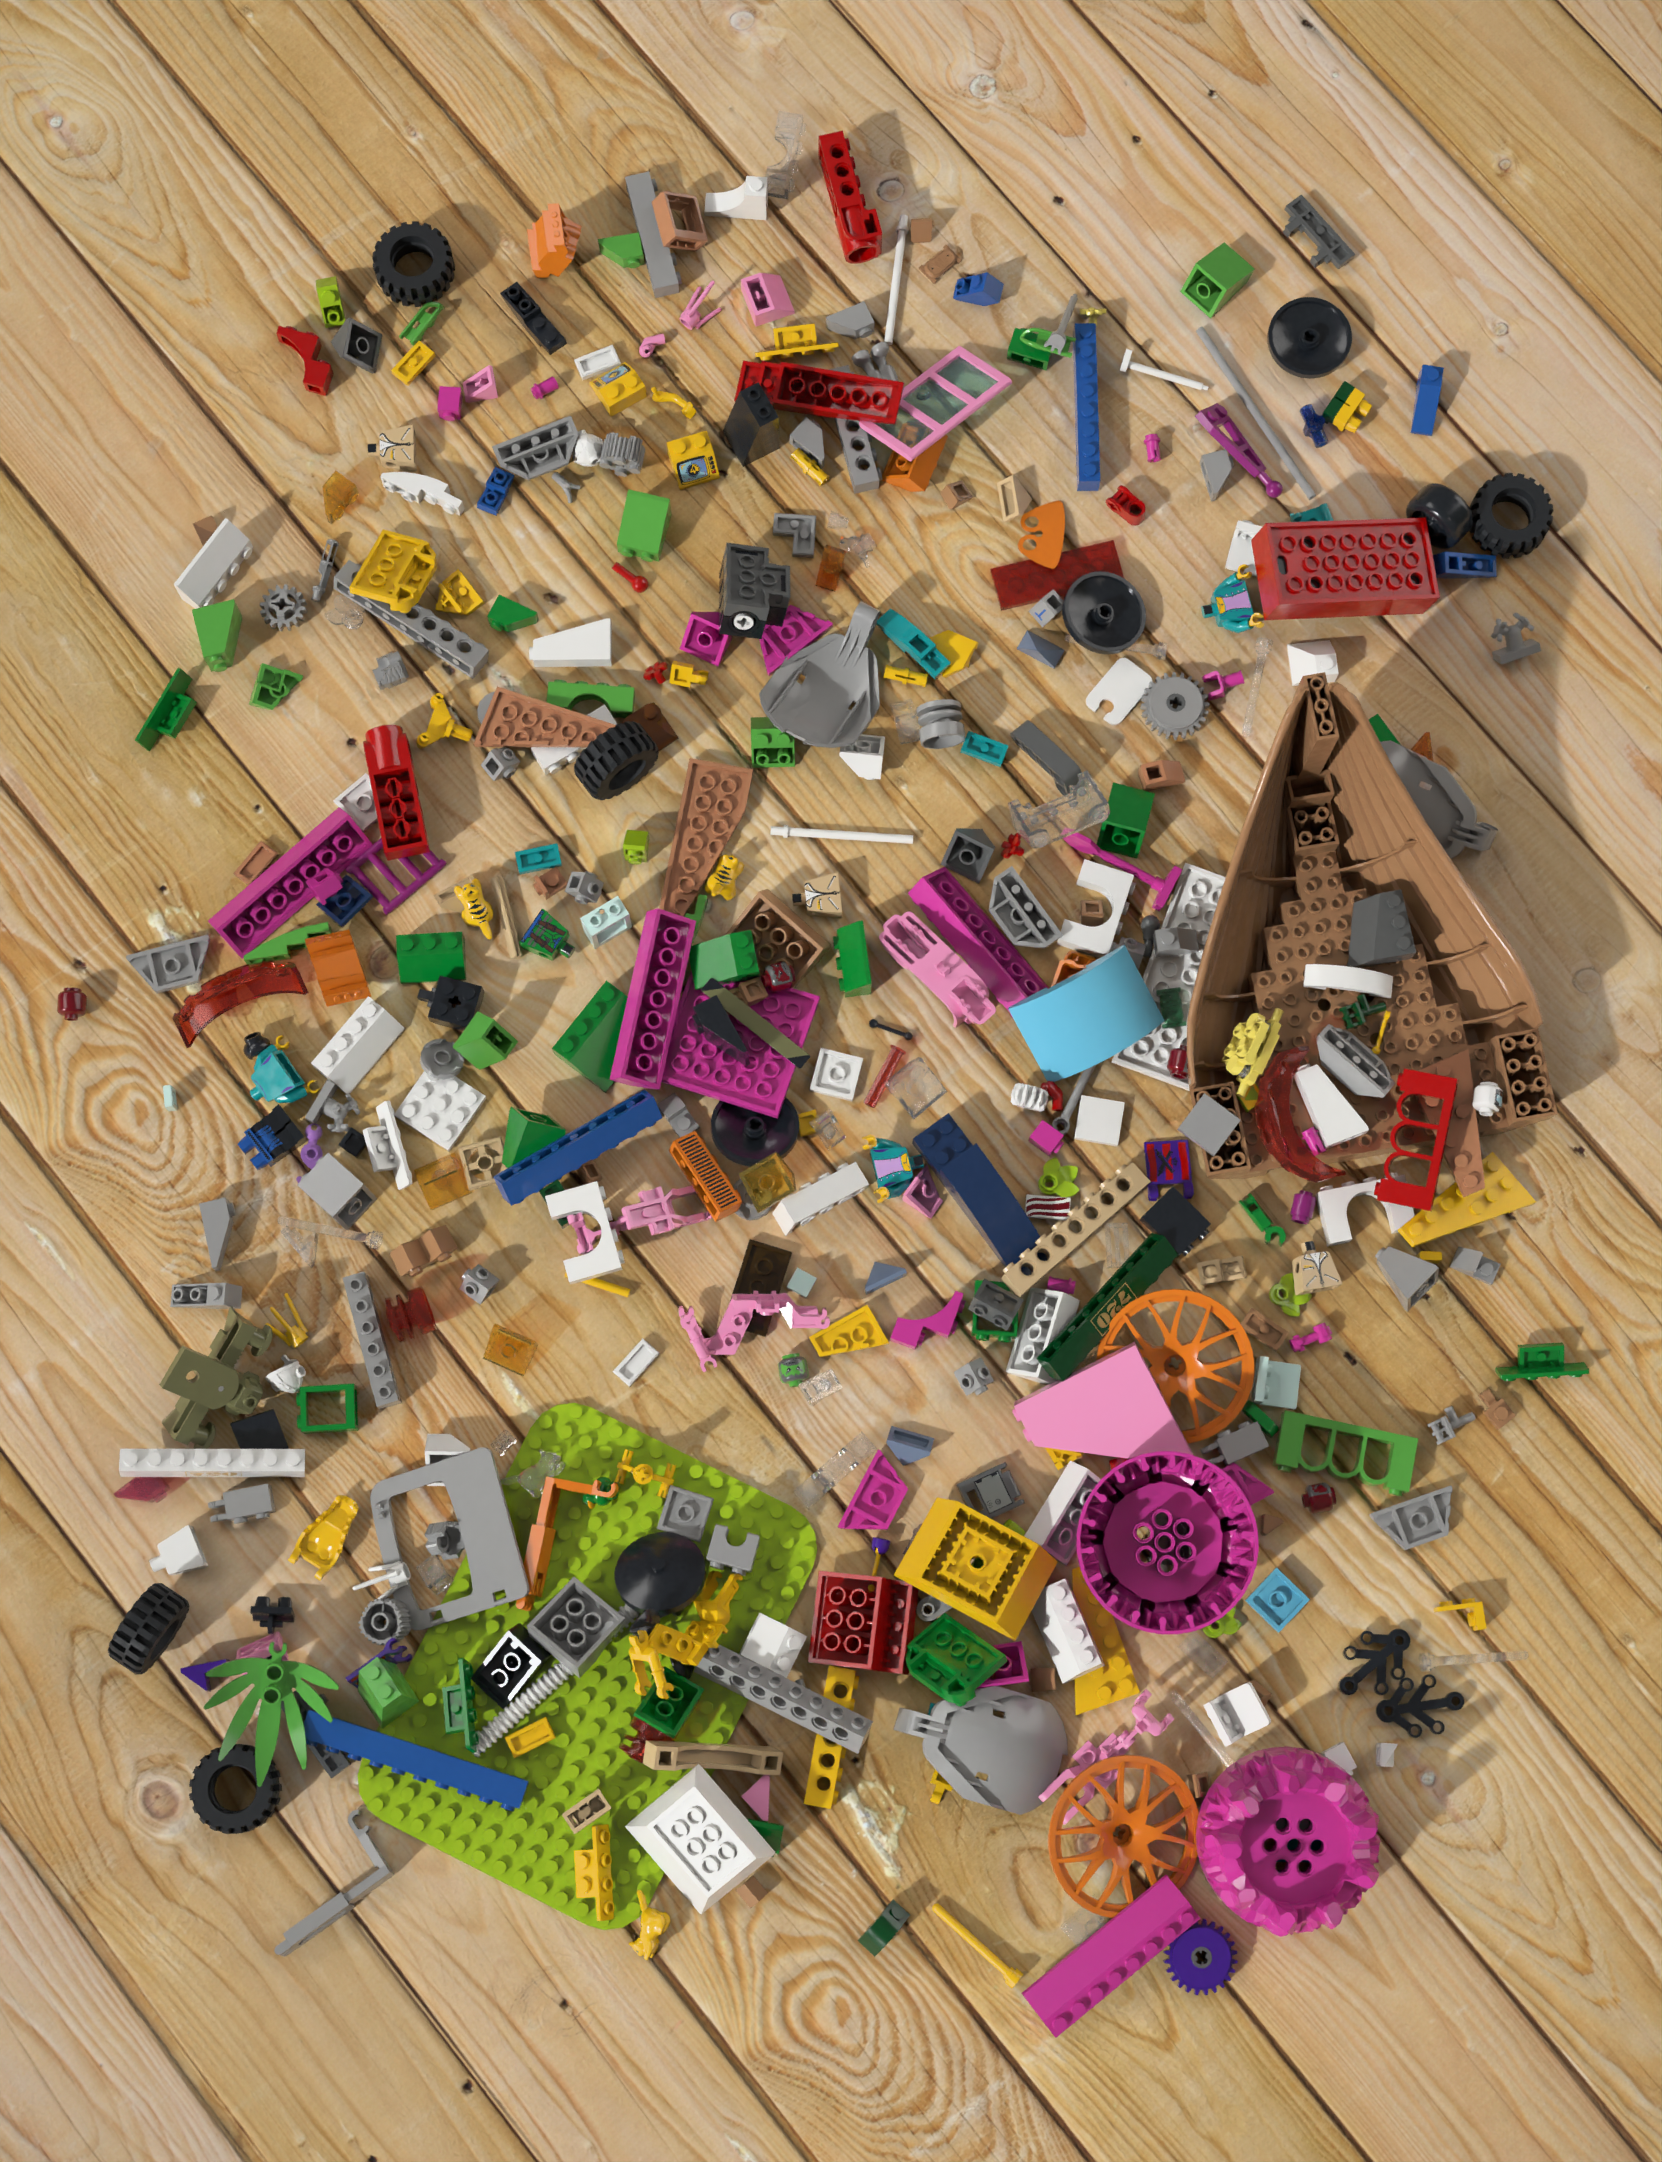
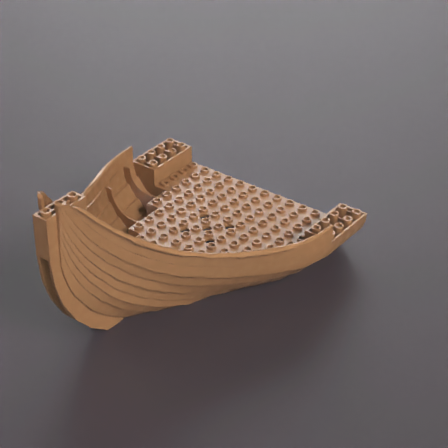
[1187,672,1558,1179]

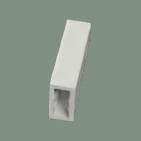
[529,618,612,667]
[1293,1064,1369,1149]

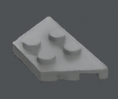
[126,934,210,993]
[1369,1485,1452,1550]

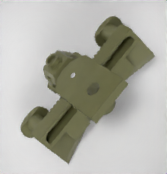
[159,1306,273,1449]

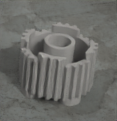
[599,432,645,477]
[358,1598,411,1645]

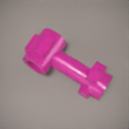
[1289,1322,1332,1352]

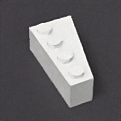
[772,1162,869,1236]

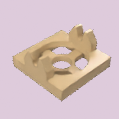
[458,1136,507,1191]

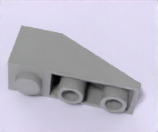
[170,1283,242,1309]

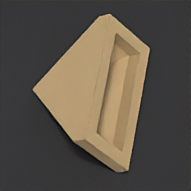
[997,475,1032,523]
[434,875,474,912]

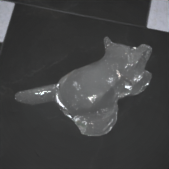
[500,1449,565,1497]

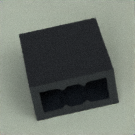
[1140,1187,1211,1258]

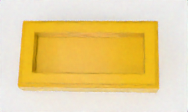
[505,1717,556,1758]

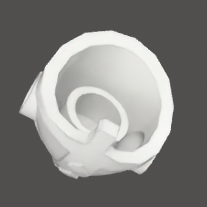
[572,430,603,467]
[265,1355,306,1393]

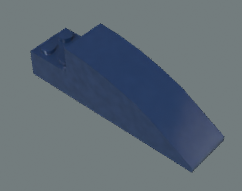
[912,1113,1047,1275]

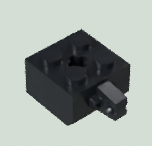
[417,976,485,1031]

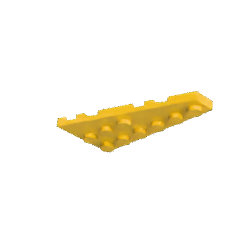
[1398,1151,1536,1247]
[1072,1567,1140,1716]

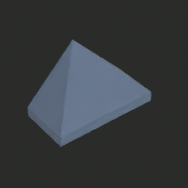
[1017,630,1065,669]
[865,1262,907,1295]
[886,1426,934,1466]

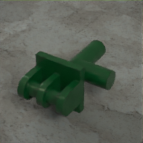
[1339,994,1386,1030]

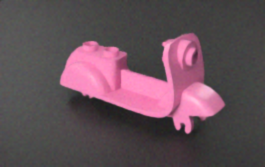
[879,912,996,1028]

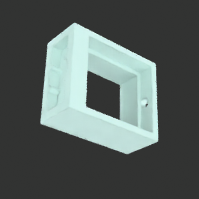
[580,896,632,949]

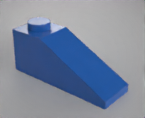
[1411,365,1444,436]
[1433,552,1497,579]

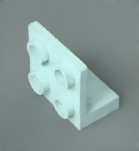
[1251,1356,1301,1409]

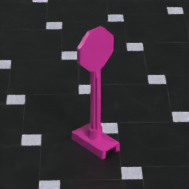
[1062,830,1182,911]

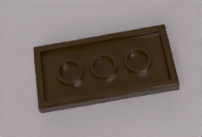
[730,1239,792,1337]

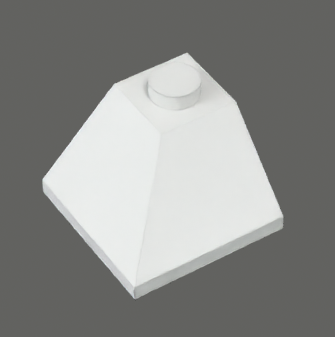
[1287,640,1339,686]
[839,734,885,780]
[425,1434,471,1486]

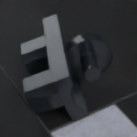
[250,1596,295,1634]

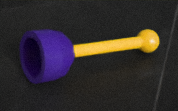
[868,1537,891,1591]

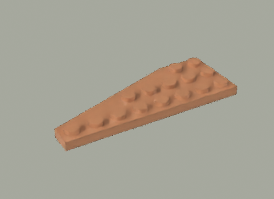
[659,758,753,917]

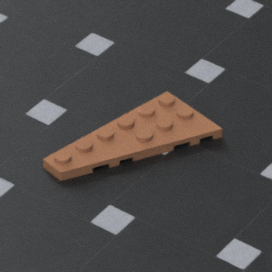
[473,686,616,747]
[1415,1049,1485,1198]

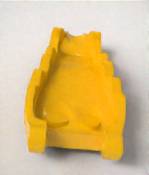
[288,1495,359,1581]

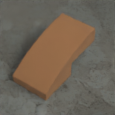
[725,977,768,1015]

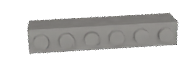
[625,171,682,298]

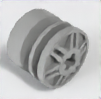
[916,699,965,749]

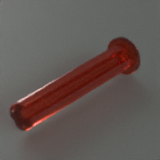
[864,1045,906,1108]

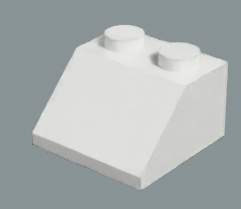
[739,1613,807,1678]

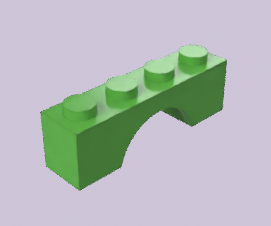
[547,680,635,718]

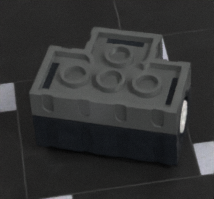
[719,542,791,639]

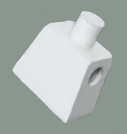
[149,1525,208,1576]

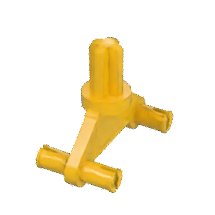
[416,693,473,749]
[614,1449,677,1498]

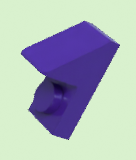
[180,1659,230,1692]

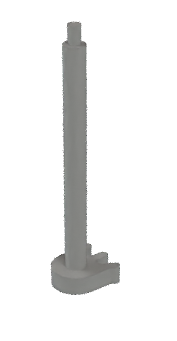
[1044,294,1078,355]

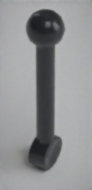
[869,1019,913,1040]

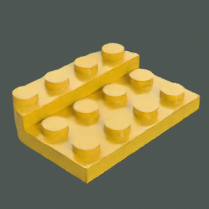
[349,529,437,613]

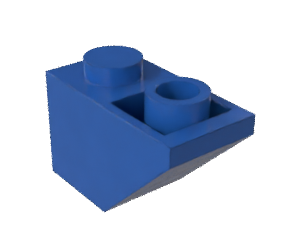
[953,272,1004,306]

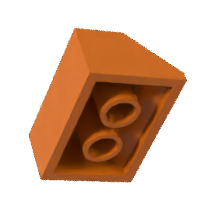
[882,423,948,492]

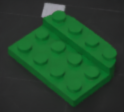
[906,1613,1007,1706]

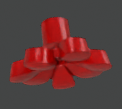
[1001,833,1025,859]

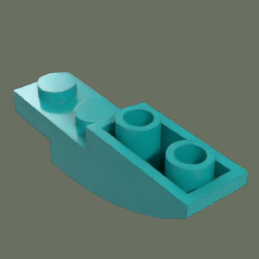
[876,608,951,679]

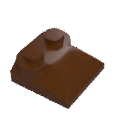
[622,702,679,751]

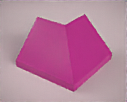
[680,612,733,666]

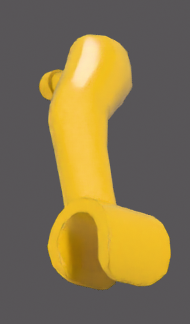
[651,387,697,419]

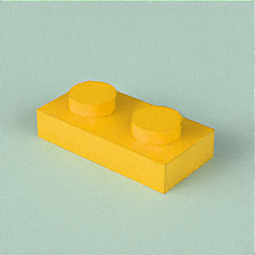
[391,341,435,386]

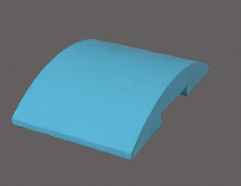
[1008,945,1165,1082]

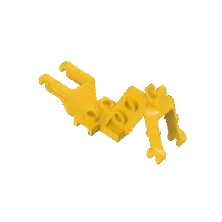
[629,1571,743,1699]

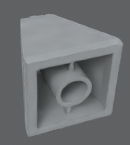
[1375,1246,1439,1312]

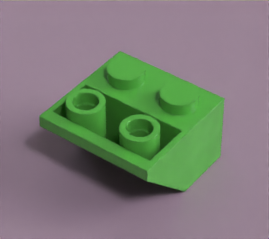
[751,717,795,768]
[453,1011,518,1070]

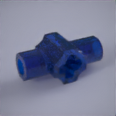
[1300,404,1328,448]

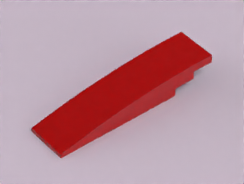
[734,360,904,424]

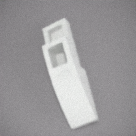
[380,472,464,516]

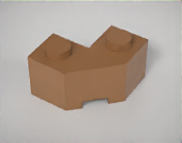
[389,1225,457,1277]

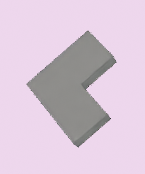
[773,513,816,558]

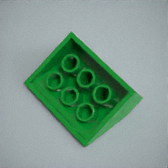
[552,980,628,1093]

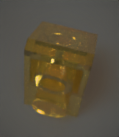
[322,471,358,524]

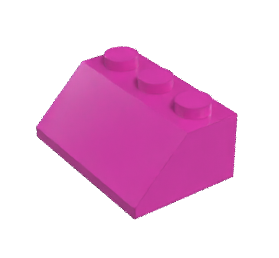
[976,1641,1029,1689]

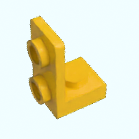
[1433,1598,1487,1631]

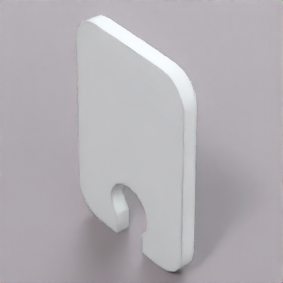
[1086,658,1152,725]

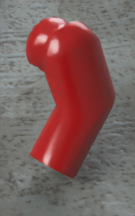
[1040,1081,1063,1111]

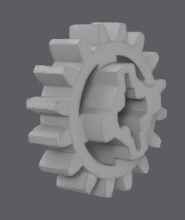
[260,584,307,631]

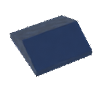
[316,874,373,928]

